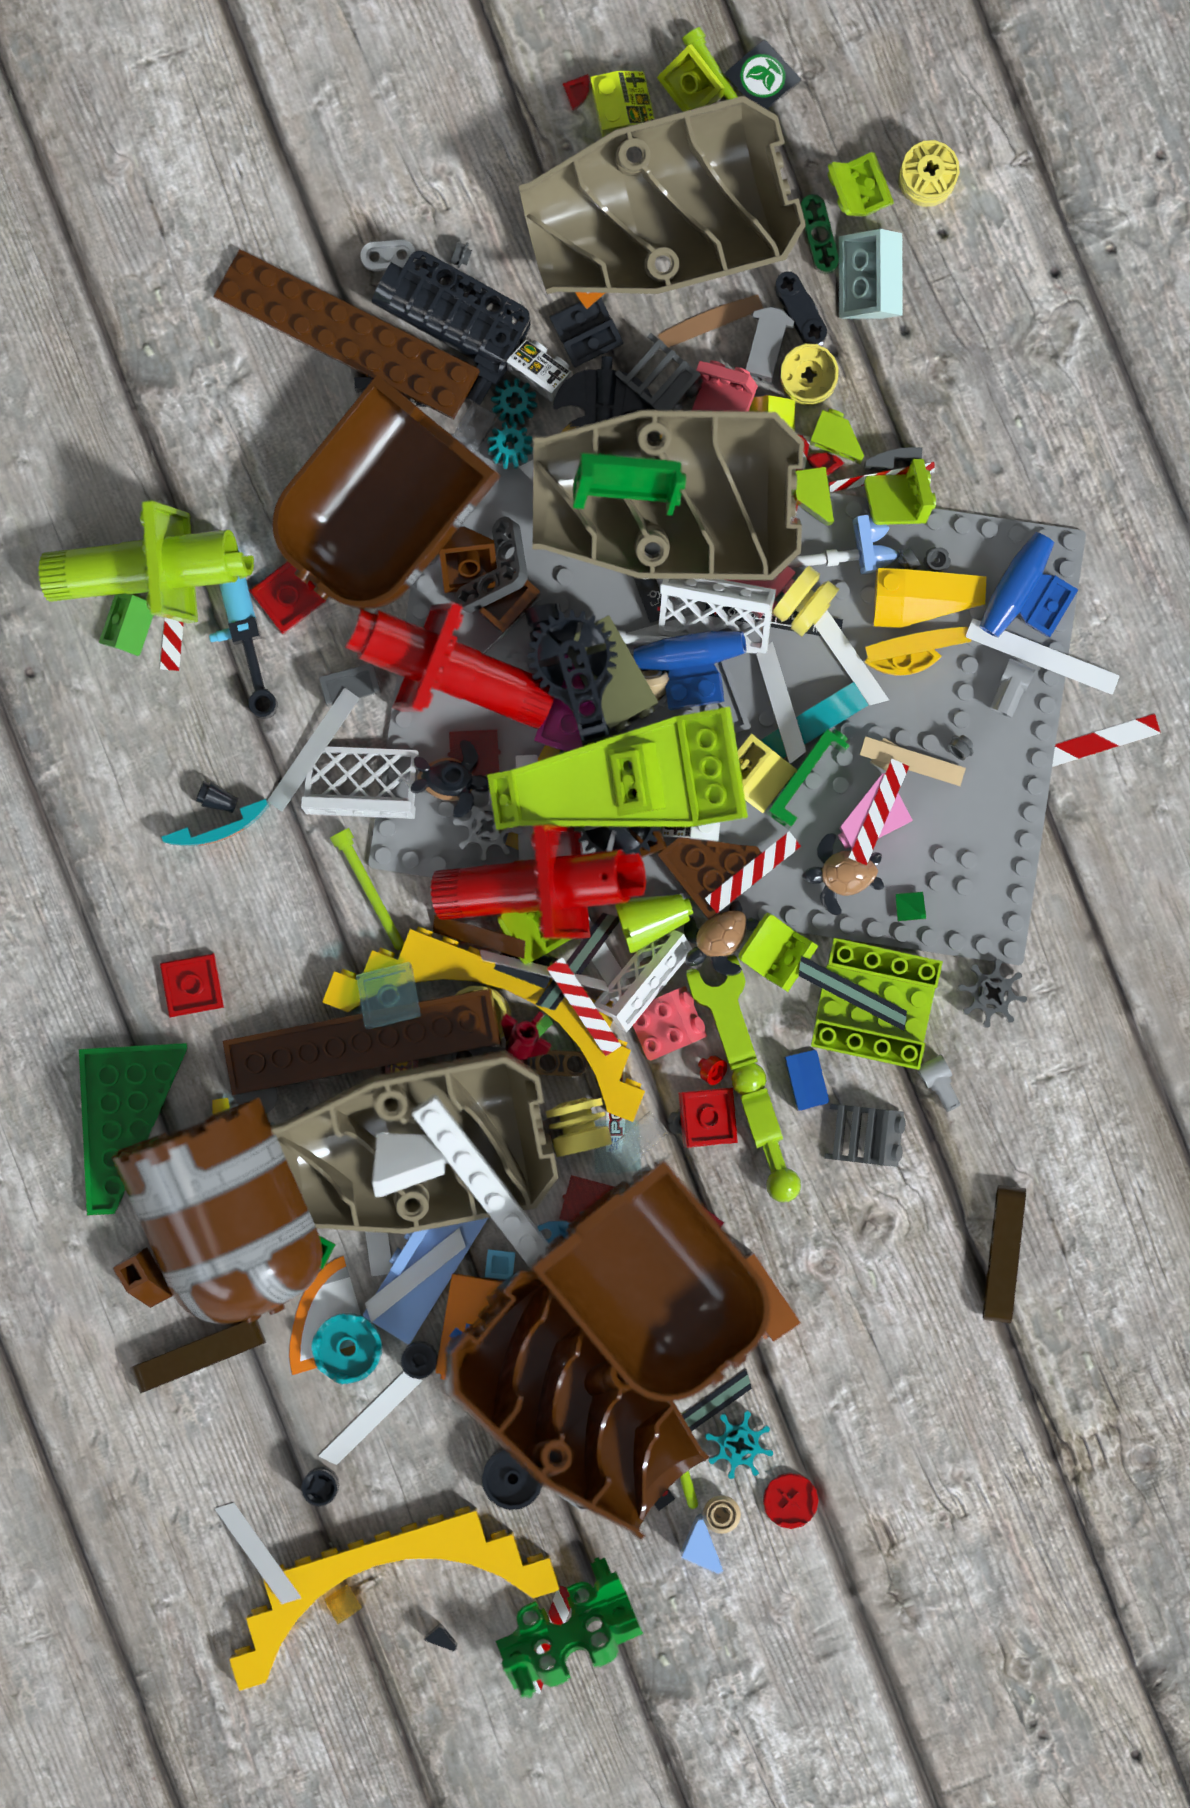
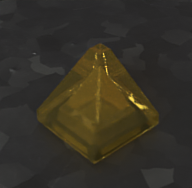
[324,1584,362,1624]

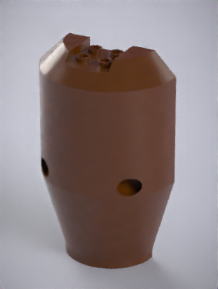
[446,1271,709,1540]

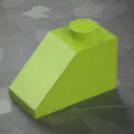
[809,409,864,464]
[791,467,834,526]

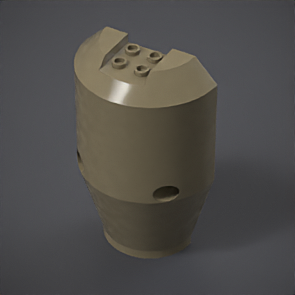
[518,96,806,295]
[532,410,804,580]
[272,1050,558,1234]

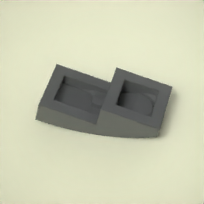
[864,447,923,471]

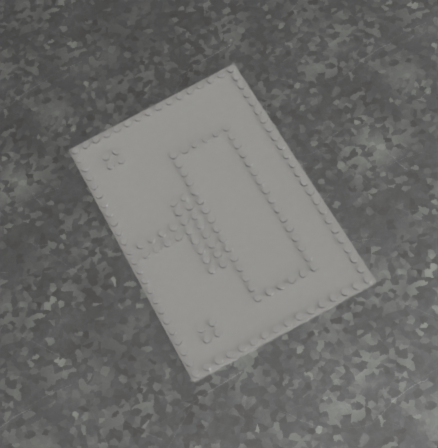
[369,436,1086,965]

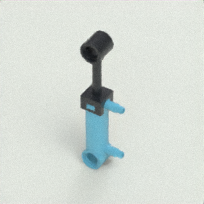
[209,547,278,719]

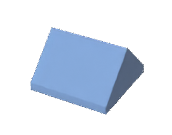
[680,1514,723,1574]

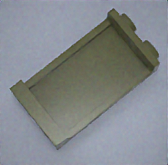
[560,615,658,733]

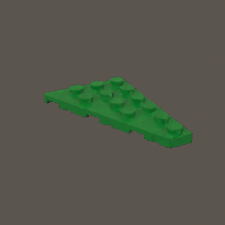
[79,1043,188,1216]

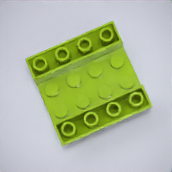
[811,938,943,1070]

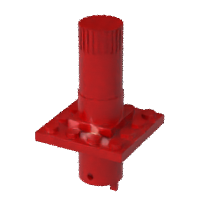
[345,602,554,729]
[431,825,646,939]

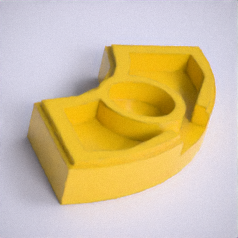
[864,641,942,676]

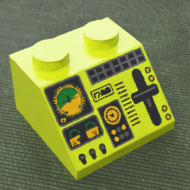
[590,71,655,137]

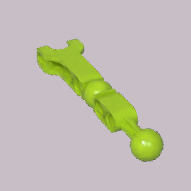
[686,954,801,1203]

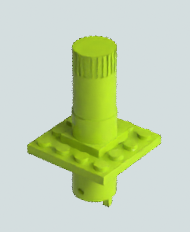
[38,501,254,623]

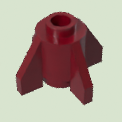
[500,1011,552,1060]

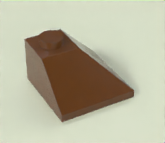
[439,526,497,593]

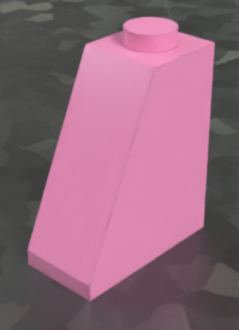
[838,772,913,851]

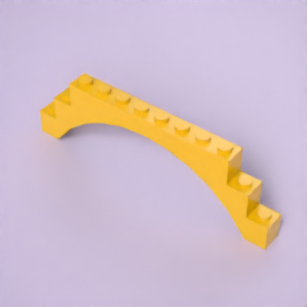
[322,926,645,1122]
[229,1505,559,1691]

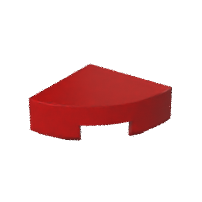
[562,74,590,111]
[807,453,844,477]

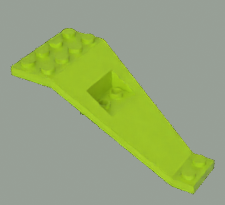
[488,707,748,830]

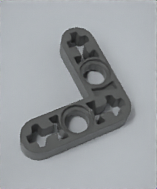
[454,516,528,613]

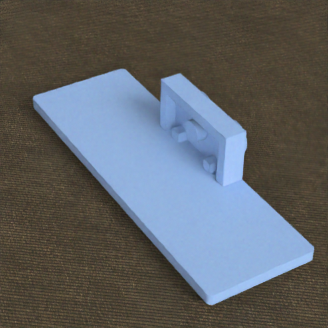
[363,1218,488,1344]

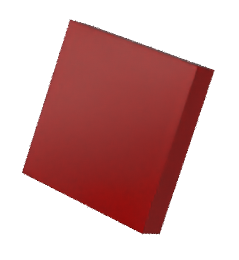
[249,561,327,635]
[160,953,225,1018]
[678,1088,738,1148]

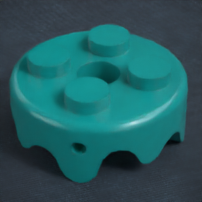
[311,1313,383,1384]

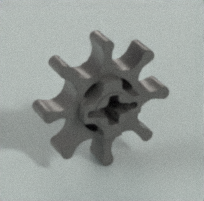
[957,959,1027,1028]

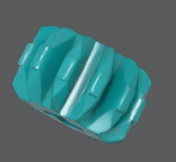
[491,379,538,426]
[487,422,533,469]

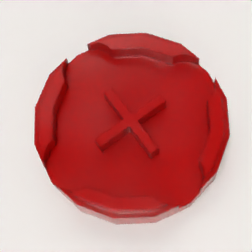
[763,1472,819,1529]

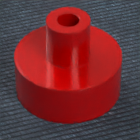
[698,1055,727,1085]

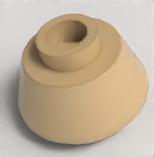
[640,670,669,701]
[703,1495,741,1534]

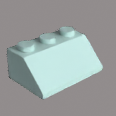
[839,229,902,319]

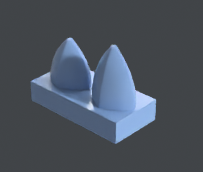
[852,515,899,575]

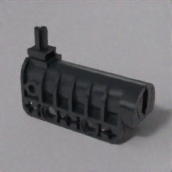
[372,251,531,405]

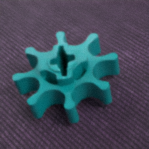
[705,1410,773,1479]

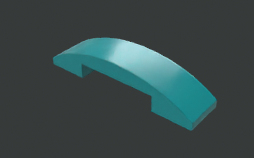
[761,682,869,759]

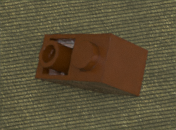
[113,1247,173,1308]

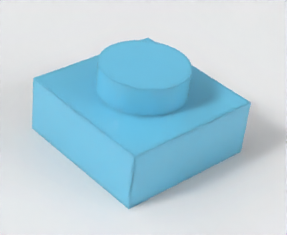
[485,1249,516,1280]

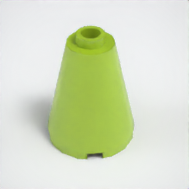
[615,894,693,954]

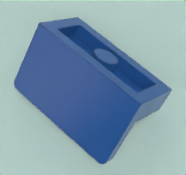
[784,1050,829,1111]

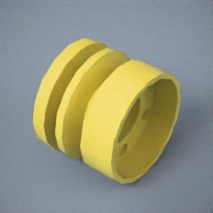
[899,140,960,207]
[780,344,839,405]
[545,1097,613,1157]

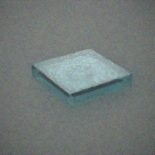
[356,962,421,1030]

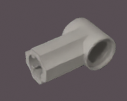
[990,658,1035,718]

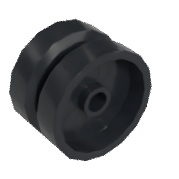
[482,1447,542,1510]

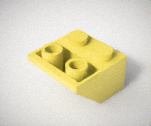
[737,734,797,813]

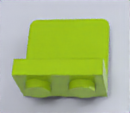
[827,152,894,217]
[864,459,936,525]
[498,911,571,964]
[738,913,818,992]

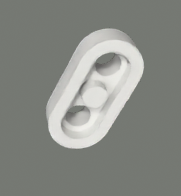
[361,240,415,271]

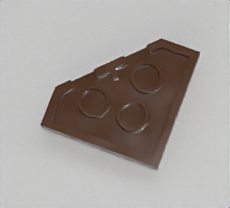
[657,837,774,919]

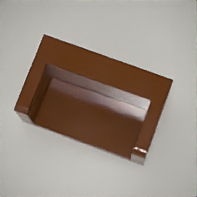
[479,571,541,634]

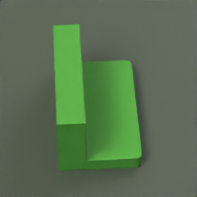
[99,593,153,656]

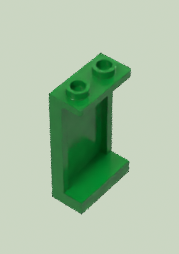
[572,453,686,515]
[767,729,850,830]

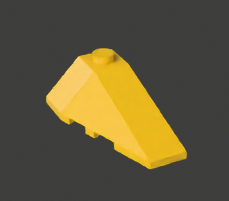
[873,568,987,628]

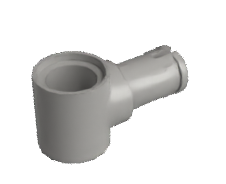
[917,1054,961,1112]

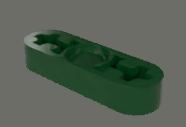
[801,194,839,274]

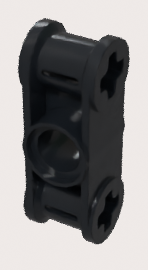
[775,271,827,346]

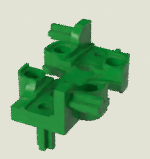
[495,1557,643,1698]

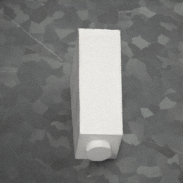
[373,1134,449,1197]

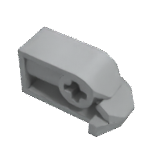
[746,306,794,385]

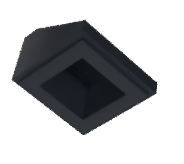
[423,1624,458,1651]

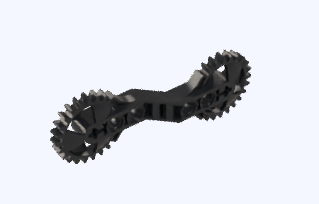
[527,610,661,856]

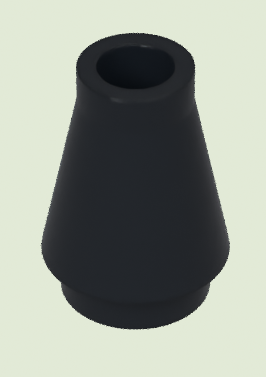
[195,781,239,813]

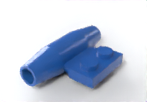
[979,532,1078,638]
[634,631,747,710]

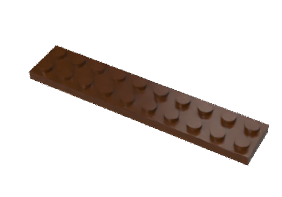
[213,249,480,420]
[222,989,501,1095]

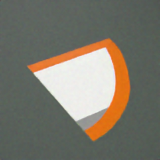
[289,1256,361,1375]

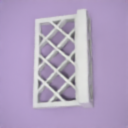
[658,579,776,654]
[301,746,419,819]

